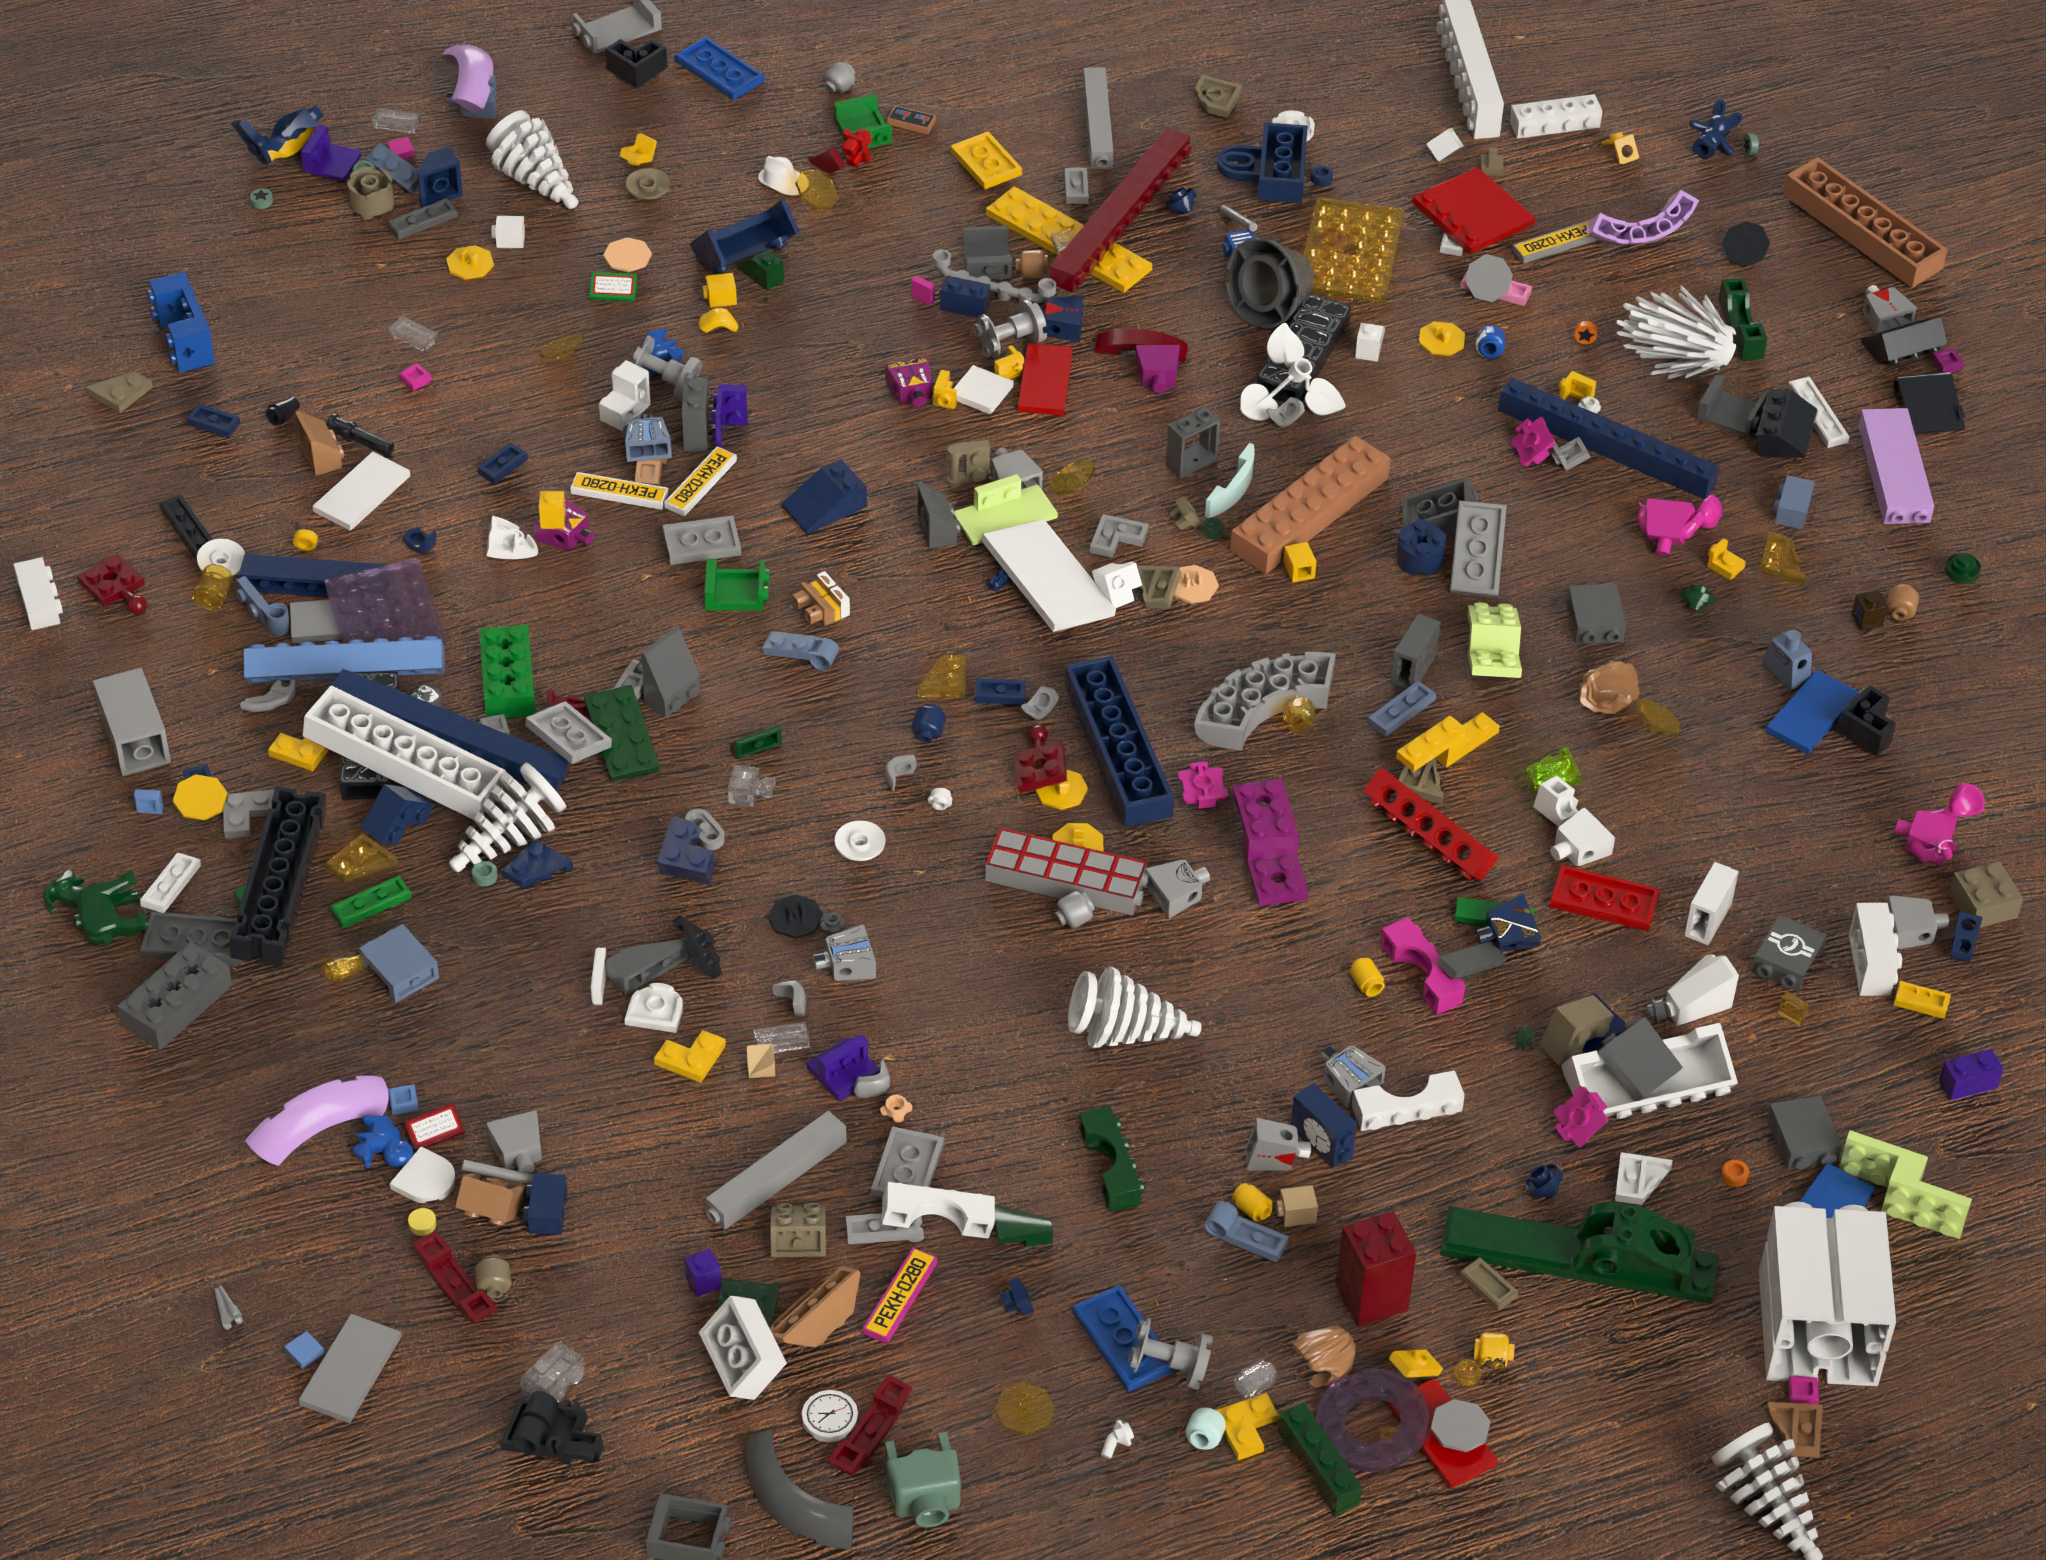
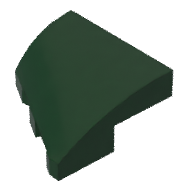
[993,1205,1053,1247]

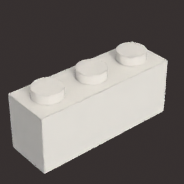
[14,557,63,630]

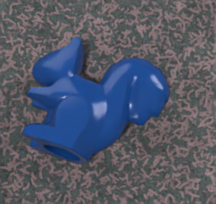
[641,328,684,376]
[353,1116,414,1169]

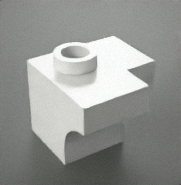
[1092,562,1142,608]
[1533,776,1579,827]

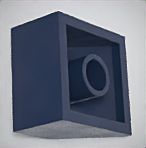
[417,146,463,208]

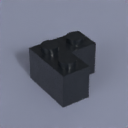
[605,38,667,88]
[1837,685,1896,756]

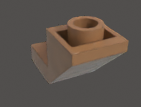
[635,458,667,485]

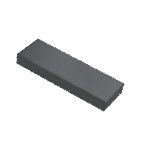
[387,198,458,240]
[1437,942,1507,980]

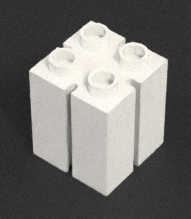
[1759,1202,1896,1386]

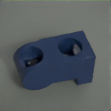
[1950,912,1983,962]

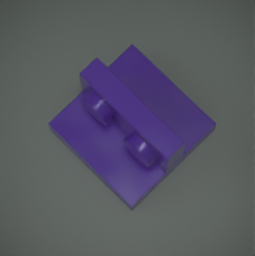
[806,1034,881,1102]

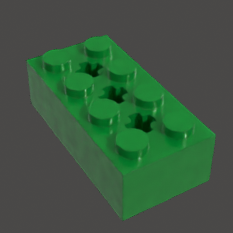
[479,625,536,718]

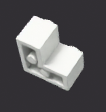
[599,360,650,431]

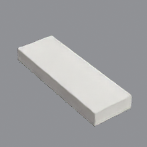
[140,852,201,913]

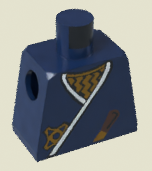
[1476,894,1541,952]

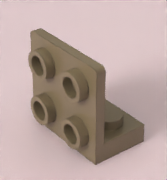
[770,1203,826,1257]

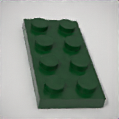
[584,684,659,783]

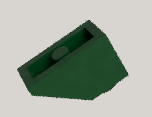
[737,249,784,291]

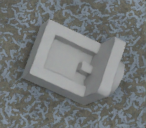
[1551,437,1591,471]

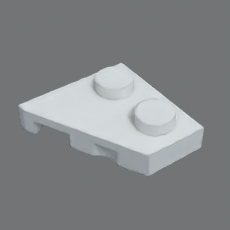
[1615,1152,1672,1205]

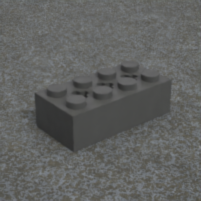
[117,941,232,1051]

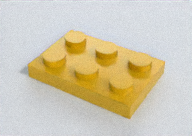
[951,132,1022,190]

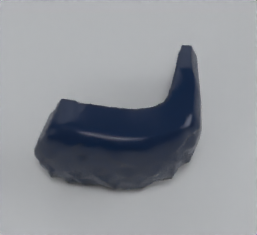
[402,527,437,554]

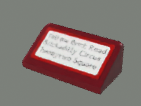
[404,1103,465,1152]

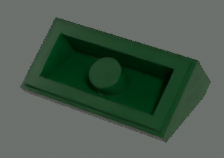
[730,725,782,760]

